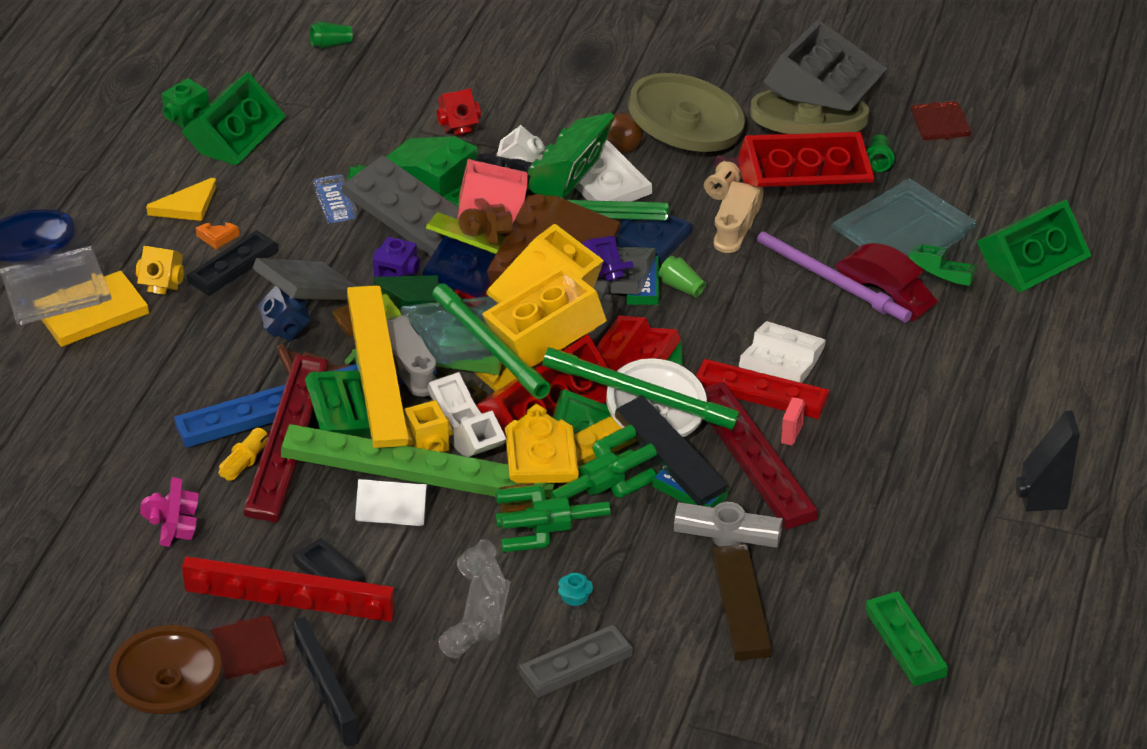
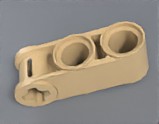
[713,181,763,253]

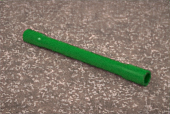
[432,283,551,399]
[542,347,739,430]

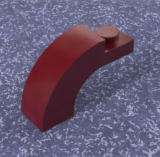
[834,243,938,322]

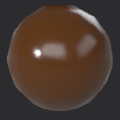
[607,112,643,154]

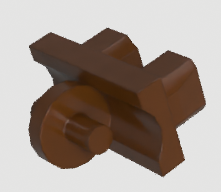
[458,198,513,244]

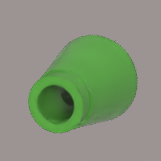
[658,256,706,298]

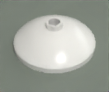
[606,358,707,437]

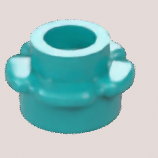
[558,573,593,606]

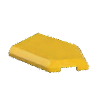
[505,404,579,483]

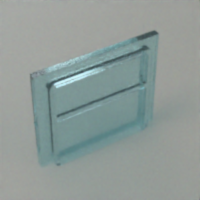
[832,178,976,257]

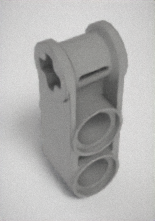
[387,315,437,397]

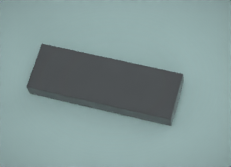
[519,624,633,698]

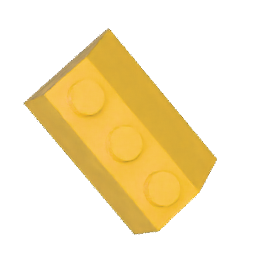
[482,265,607,367]

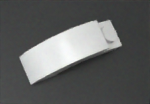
[427,372,506,457]

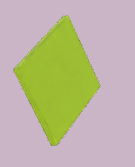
[426,212,505,254]

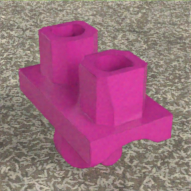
[140,477,199,547]

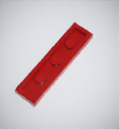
[696,359,829,419]

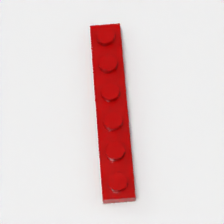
[182,556,396,622]

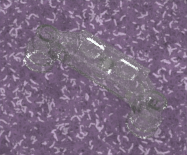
[438,539,511,658]

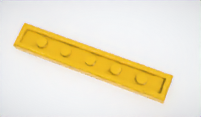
[347,285,408,448]

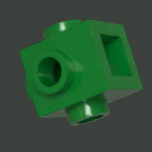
[161,78,209,128]

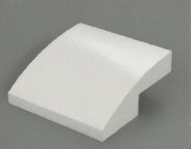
[739,321,826,383]

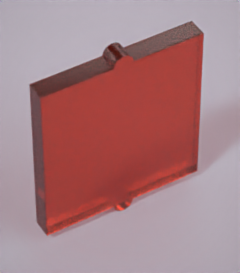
[911,101,971,141]
[211,615,285,679]

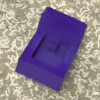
[582,236,634,282]

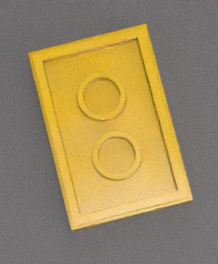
[34,271,149,347]

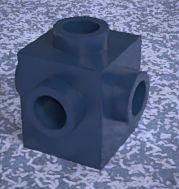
[257,286,310,341]

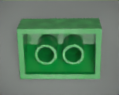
[181,72,286,166]
[527,112,615,199]
[977,199,1092,292]

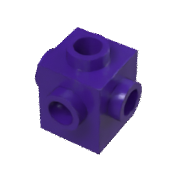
[373,237,421,277]

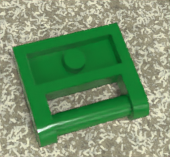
[305,370,371,438]

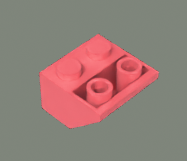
[457,159,528,223]

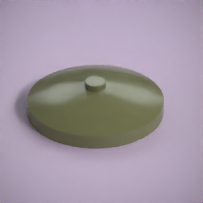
[628,73,745,152]
[750,90,869,134]

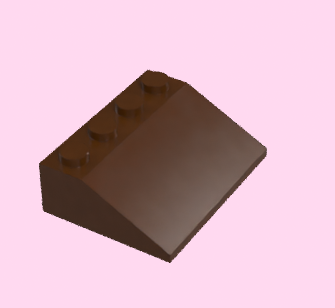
[487,194,621,285]

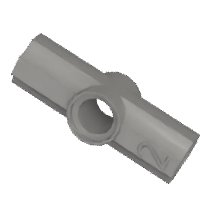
[674,502,783,548]

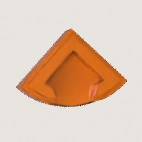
[196,222,240,250]

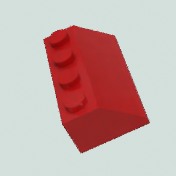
[738,132,875,187]
[476,334,609,444]

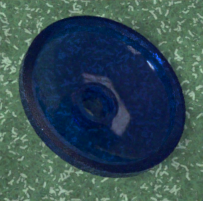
[0,209,75,265]

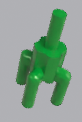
[549,425,657,499]
[495,485,610,553]

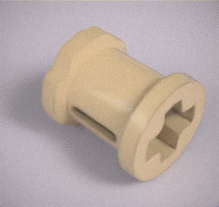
[704,161,741,200]

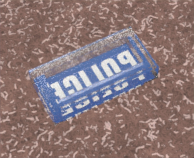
[313,174,357,224]

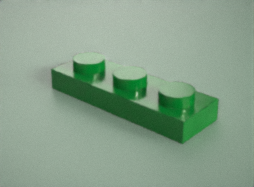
[865,591,948,687]

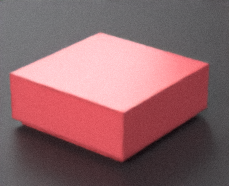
[781,397,805,446]

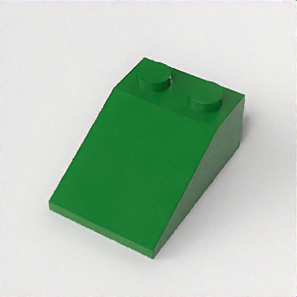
[386,136,478,197]

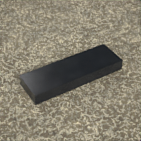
[187,230,278,296]

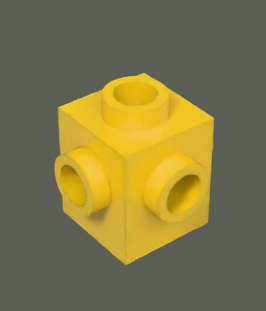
[136,246,184,295]
[404,400,453,452]

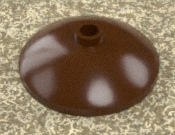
[109,625,222,714]

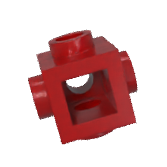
[436,88,481,136]

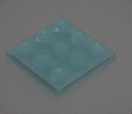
[401,296,497,364]

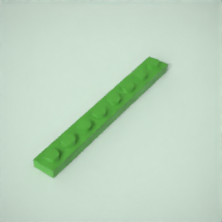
[281,424,555,503]

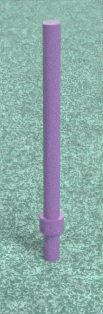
[757,231,912,323]

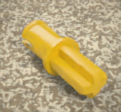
[218,428,268,481]

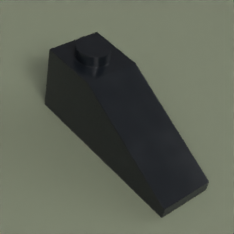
[1015,410,1080,511]

